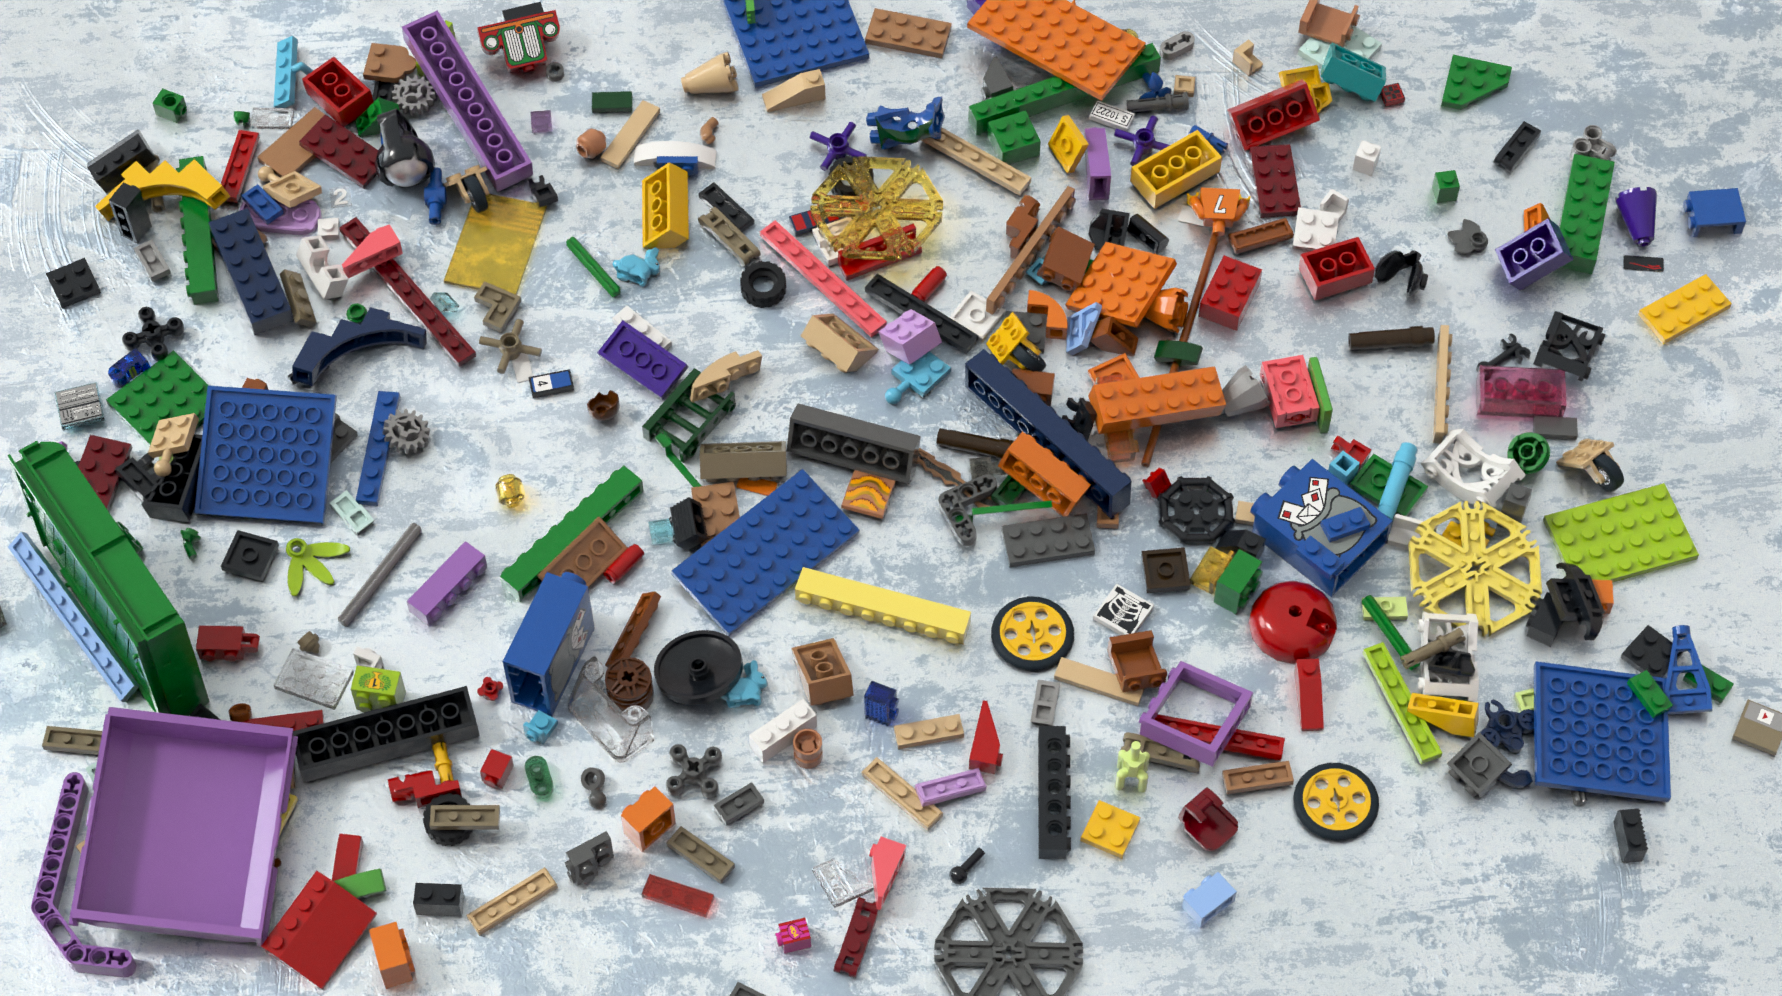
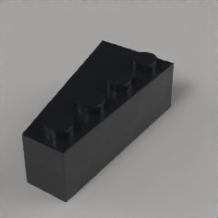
[141,434,202,522]

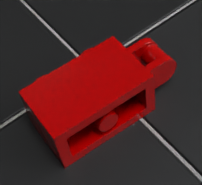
[196,625,260,662]

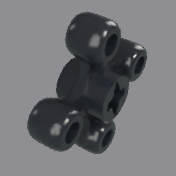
[122,306,184,361]

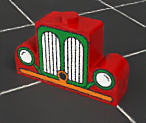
[477,10,560,73]

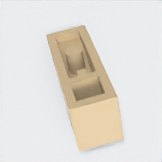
[762,69,826,112]

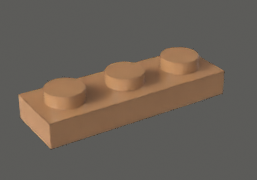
[1222,761,1294,794]

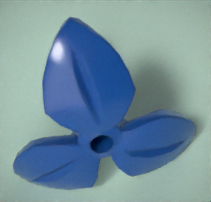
[1139,72,1172,99]

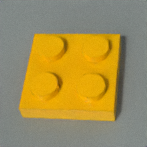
[1048,115,1089,173]
[1080,800,1141,859]

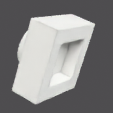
[318,218,339,240]

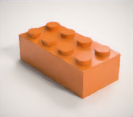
[998,431,1091,517]

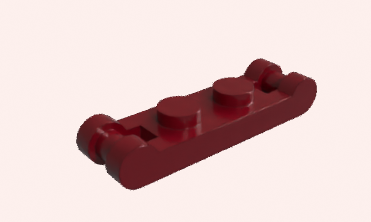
[833,897,880,978]

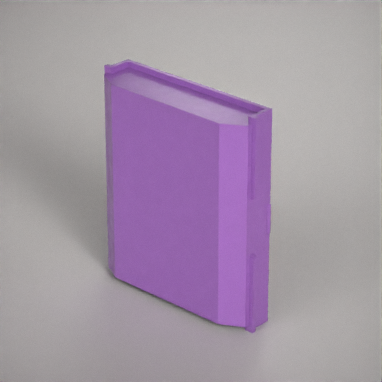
[69,707,298,946]

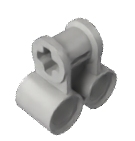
[1570,125,1617,161]

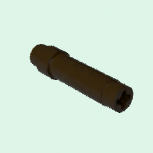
[1348,326,1435,350]
[936,428,1014,460]

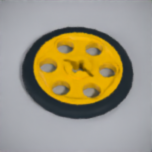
[991,596,1074,671]
[1293,763,1379,841]

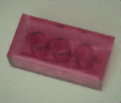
[1476,365,1567,418]

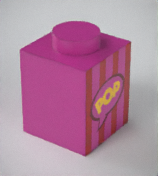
[775,918,811,954]

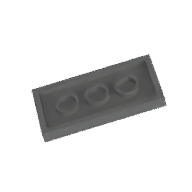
[1001,513,1095,567]

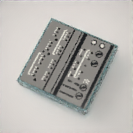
[54,382,105,431]

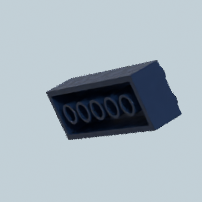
[208,208,294,336]

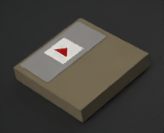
[1732,699,1782,756]

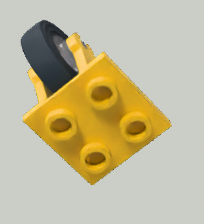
[986,312,1046,372]

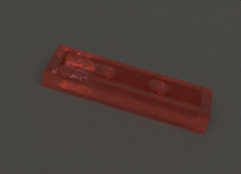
[641,874,714,918]

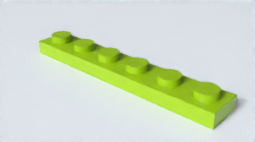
[1362,642,1442,764]

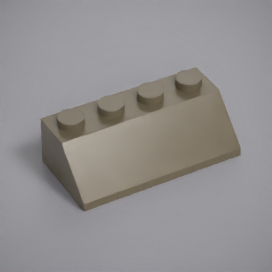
[699,441,787,482]

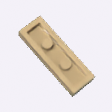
[894,714,964,750]

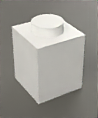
[1352,140,1381,176]

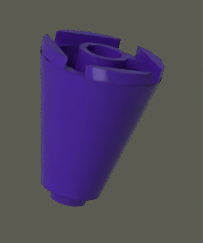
[1615,187,1657,247]

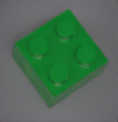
[987,110,1041,165]
[1214,549,1263,615]

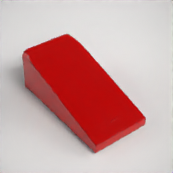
[332,834,364,881]

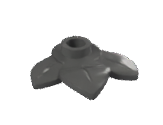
[1447,219,1488,254]

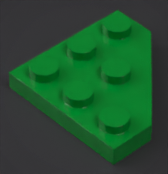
[1441,54,1512,110]

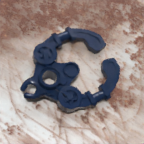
[1480,699,1534,788]

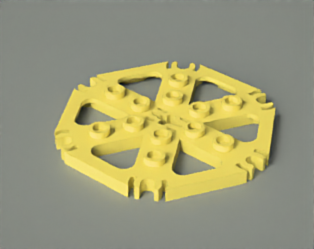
[1408,501,1542,637]

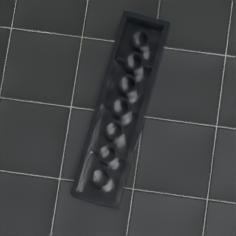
[293,686,480,783]

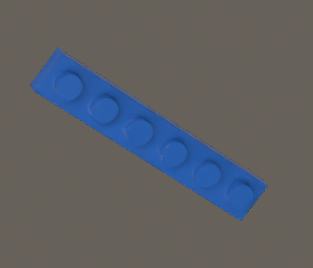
[356,391,400,506]

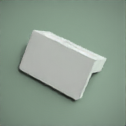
[1387,514,1438,556]

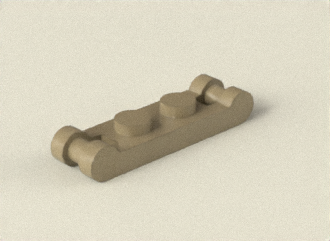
[698,207,761,267]
[1120,732,1200,773]

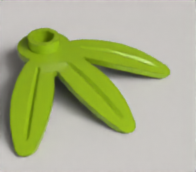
[286,538,350,596]

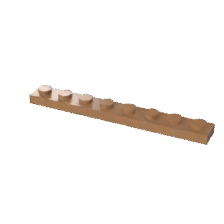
[986,186,1076,315]

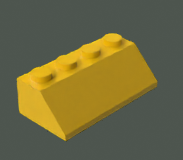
[642,162,689,249]

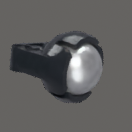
[375,108,435,188]

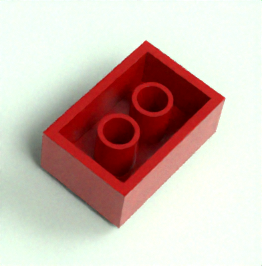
[302,56,374,127]
[1299,237,1375,300]
[1198,255,1262,331]

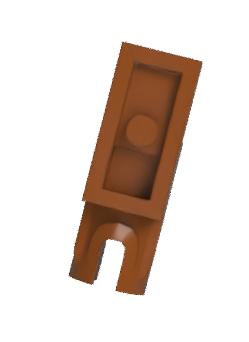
[1006,195,1040,259]

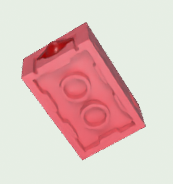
[1260,355,1319,428]

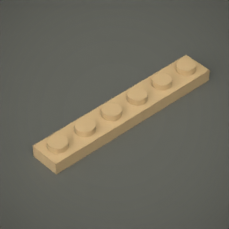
[921,128,1031,196]
[1433,325,1452,444]

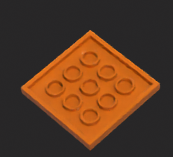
[1065,242,1177,328]

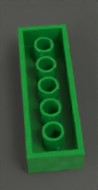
[1559,154,1615,274]

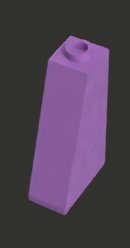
[1084,127,1111,200]

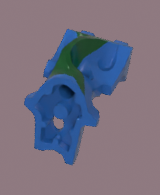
[866,97,945,149]

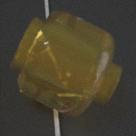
[495,474,525,508]

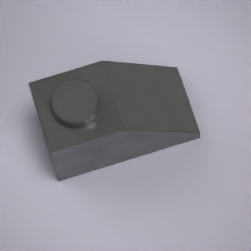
[981,56,1013,99]

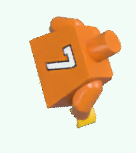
[1187,187,1251,237]

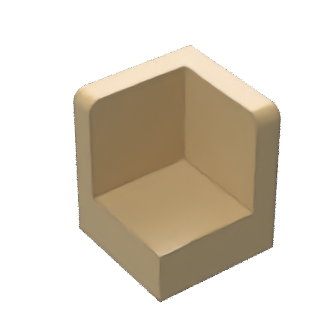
[1232,40,1263,76]

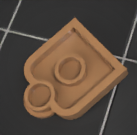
[363,43,416,83]

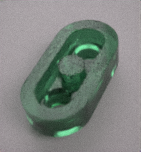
[524,756,554,799]

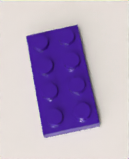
[597,320,688,400]

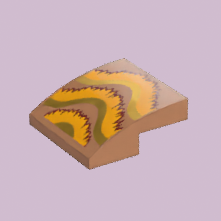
[841,470,896,519]

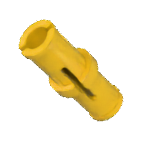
[432,742,454,784]

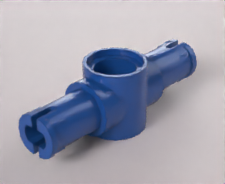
[424,167,447,225]

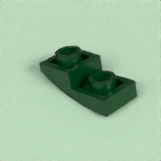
[1154,340,1203,366]

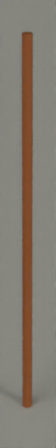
[1141,234,1219,467]

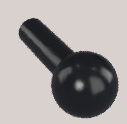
[949,847,985,884]

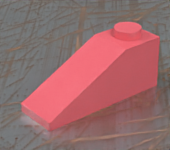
[342,224,403,278]
[869,836,906,910]

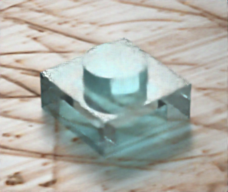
[430,292,459,313]
[648,518,673,544]

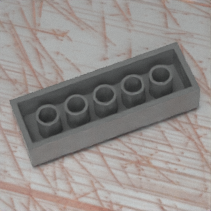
[786,403,921,484]

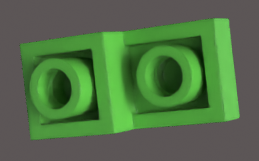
[334,868,387,899]

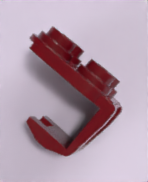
[1178,787,1238,852]

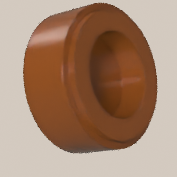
[228,703,252,722]

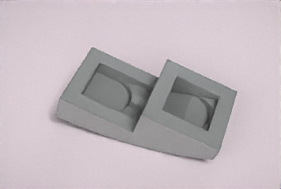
[1030,680,1060,726]

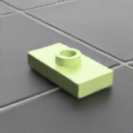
[1361,597,1408,621]

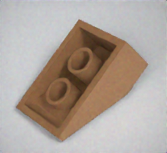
[791,638,854,706]

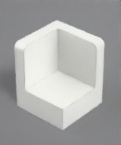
[1319,189,1349,223]

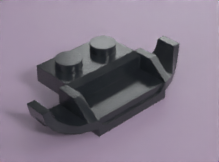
[1546,563,1605,641]

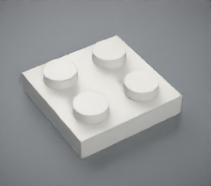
[1292,207,1339,251]

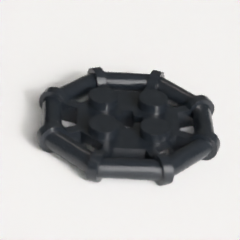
[1157,476,1235,544]

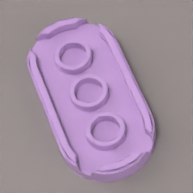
[239,197,322,235]

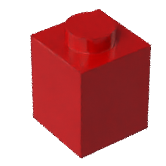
[480,749,514,789]

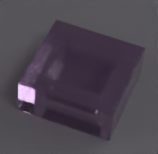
[531,110,552,133]

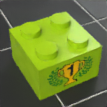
[350,665,406,713]

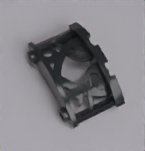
[1533,311,1606,381]

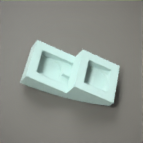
[329,490,374,534]

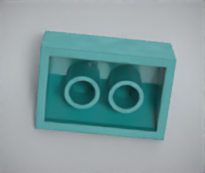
[1321,42,1386,102]

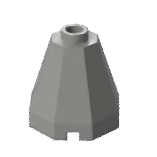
[1221,365,1270,417]

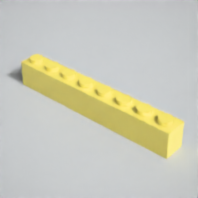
[795,567,971,644]

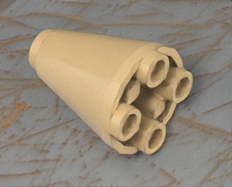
[681,52,739,94]

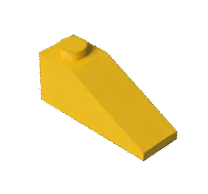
[1407,693,1479,737]

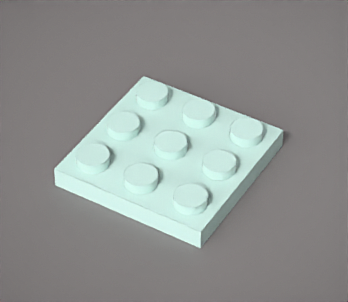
[1298,26,1382,69]

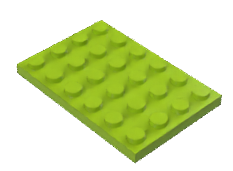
[1543,483,1699,583]

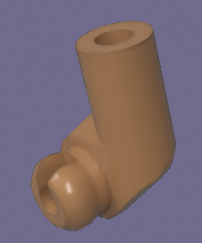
[700,117,719,145]

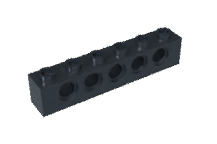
[1038,726,1071,859]

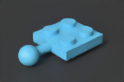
[885,351,951,405]

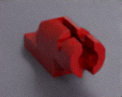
[387,771,462,808]

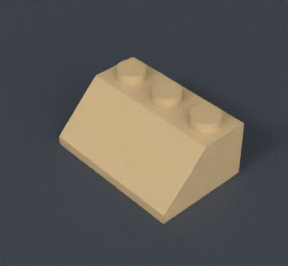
[801,313,879,373]

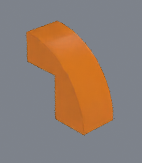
[1027,290,1067,340]

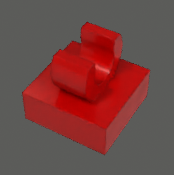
[1142,468,1171,499]

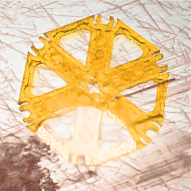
[810,156,943,261]

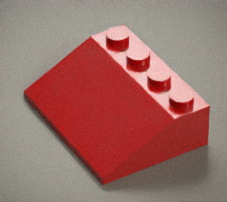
[261,870,377,990]

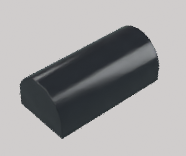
[1127,214,1169,255]

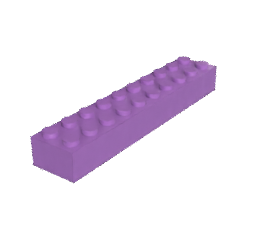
[402,10,533,192]

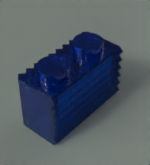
[864,681,899,727]

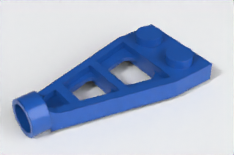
[1665,625,1712,715]

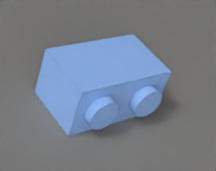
[1182,872,1237,927]

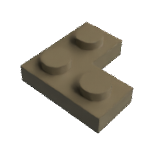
[474,281,521,333]

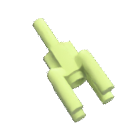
[1115,741,1150,792]

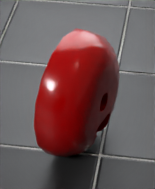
[1248,580,1337,664]

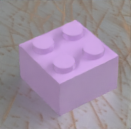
[878,309,942,365]

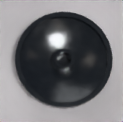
[654,630,743,705]

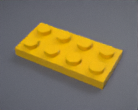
[1638,274,1732,344]

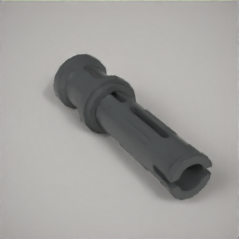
[1127,91,1189,113]

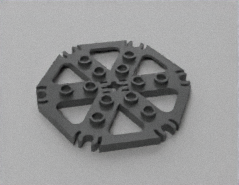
[934,888,1083,996]

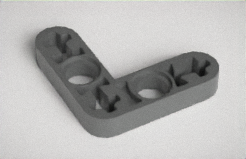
[938,474,997,546]

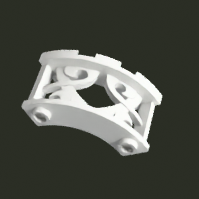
[1421,429,1526,508]
[1417,612,1479,701]

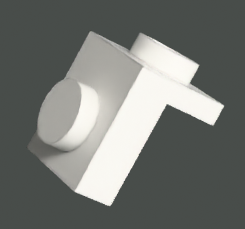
[353,647,384,669]

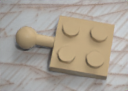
[258,166,322,208]
[148,413,199,477]

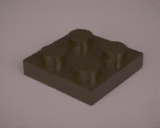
[1141,547,1191,593]

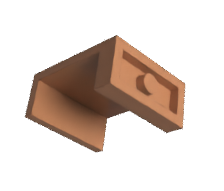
[1298,0,1360,47]

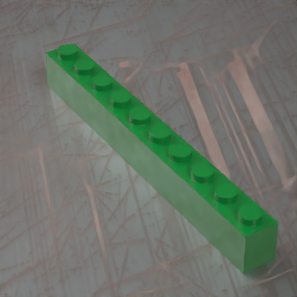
[968,43,1161,135]

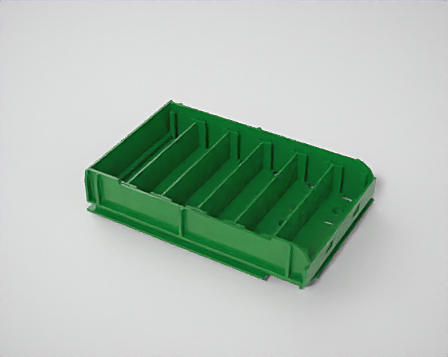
[7,441,210,716]

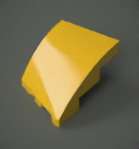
[1278,65,1332,113]

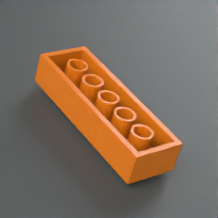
[1088,366,1226,434]

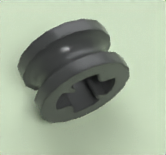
[546,62,564,82]

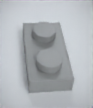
[133,240,171,282]

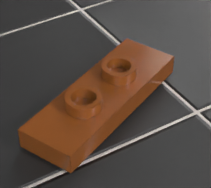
[1228,218,1294,254]

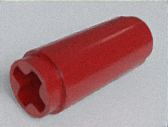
[911,266,947,302]
[604,544,644,584]

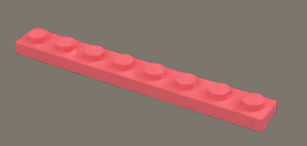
[760,220,887,338]

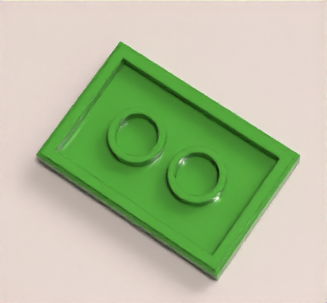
[1307,357,1333,434]

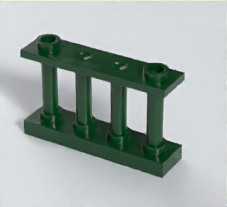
[642,368,736,463]

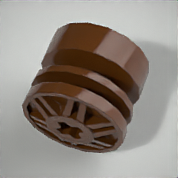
[605,657,654,716]

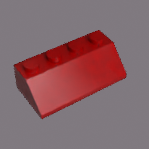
[1227,79,1320,151]

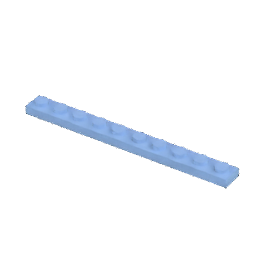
[8,532,140,702]

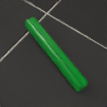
[566,237,621,297]
[1362,595,1421,670]

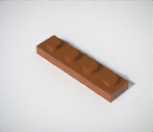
[605,591,661,668]

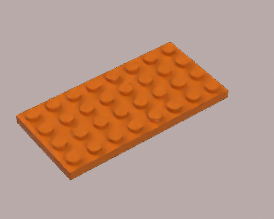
[967,0,1146,101]

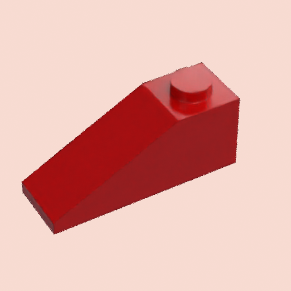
[1294,658,1324,731]
[969,700,1003,774]

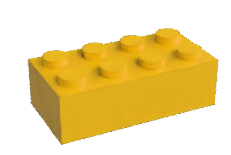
[1130,130,1222,209]

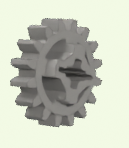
[392,75,436,116]
[382,409,430,454]

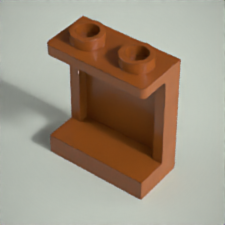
[1037,226,1095,292]
[1107,630,1167,693]

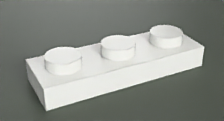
[612,306,672,350]

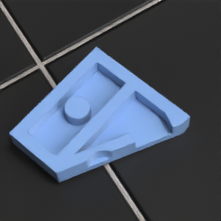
[1066,302,1102,356]

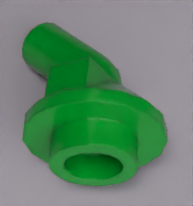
[180,528,201,559]

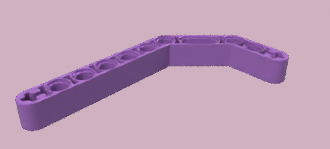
[31,772,136,977]

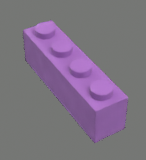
[406,541,487,626]

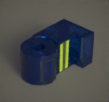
[108,348,150,388]

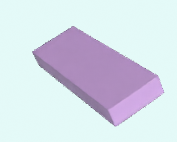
[915,768,987,807]

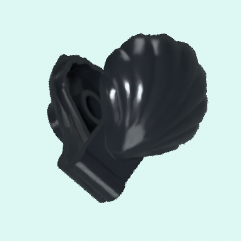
[1375,250,1428,298]

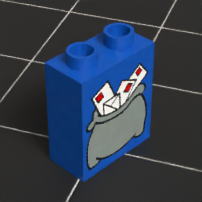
[1250,459,1393,597]
[502,572,595,717]

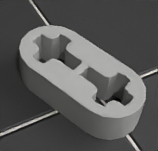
[1160,31,1195,60]

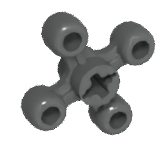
[666,744,722,799]

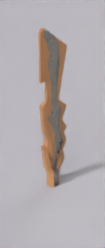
[917,448,999,508]

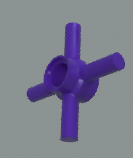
[1114,116,1170,166]
[809,122,867,171]

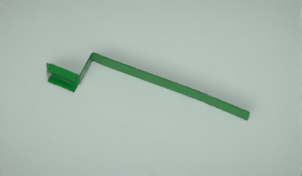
[655,431,701,487]
[955,501,1052,522]

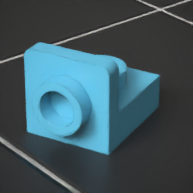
[523,710,558,744]

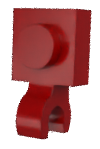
[1331,436,1372,469]

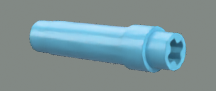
[1378,442,1418,520]

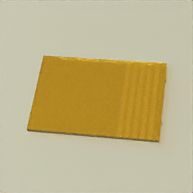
[444,194,547,295]

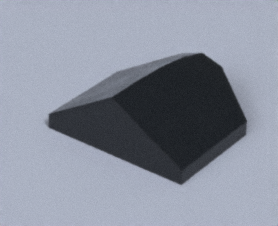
[1088,208,1130,250]
[1428,649,1475,677]

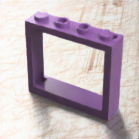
[1139,661,1253,767]

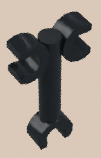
[1476,333,1531,379]

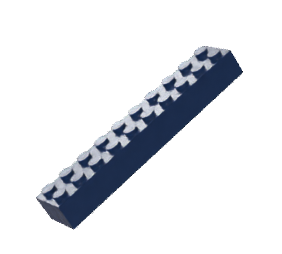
[965,349,1132,519]

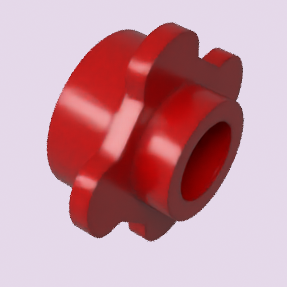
[477,677,503,701]

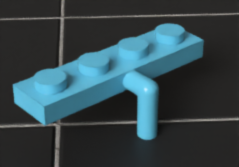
[274,36,314,110]

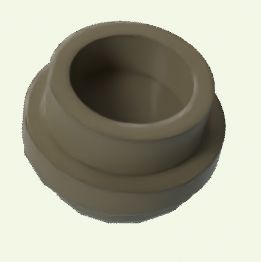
[297,631,320,654]

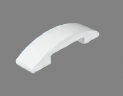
[634,141,717,169]

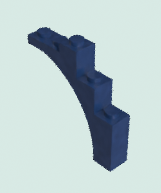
[292,307,427,386]

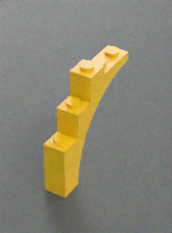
[95,160,230,221]

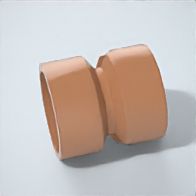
[793,729,823,769]

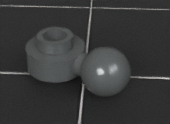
[581,767,606,809]

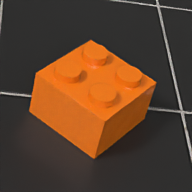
[621,786,676,852]
[369,922,415,989]

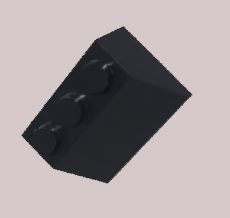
[87,129,157,193]

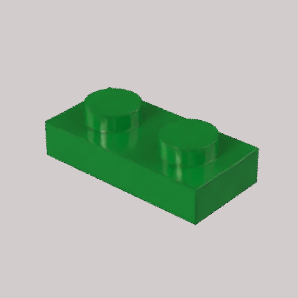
[1682,665,1734,703]
[1627,670,1673,718]

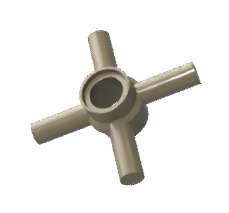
[479,319,542,374]

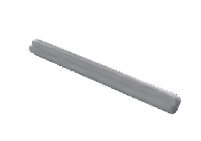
[338,523,421,626]

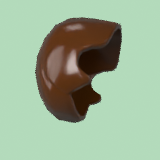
[587,390,620,421]

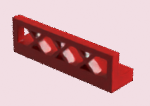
[838,223,922,281]

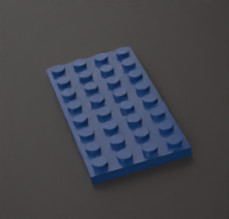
[671,469,860,637]

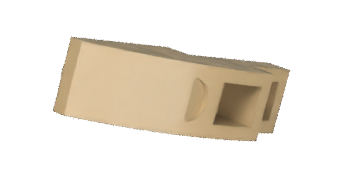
[690,350,762,402]

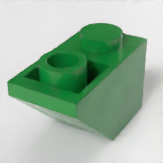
[355,97,400,137]

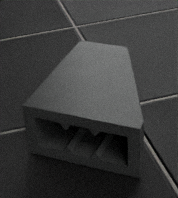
[1497,482,1532,529]

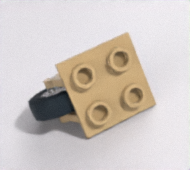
[443,165,489,213]
[1556,438,1624,492]

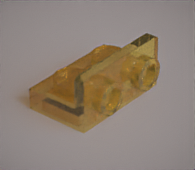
[1190,546,1234,594]

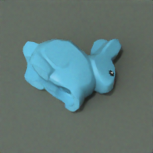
[612,247,660,287]
[720,660,768,708]

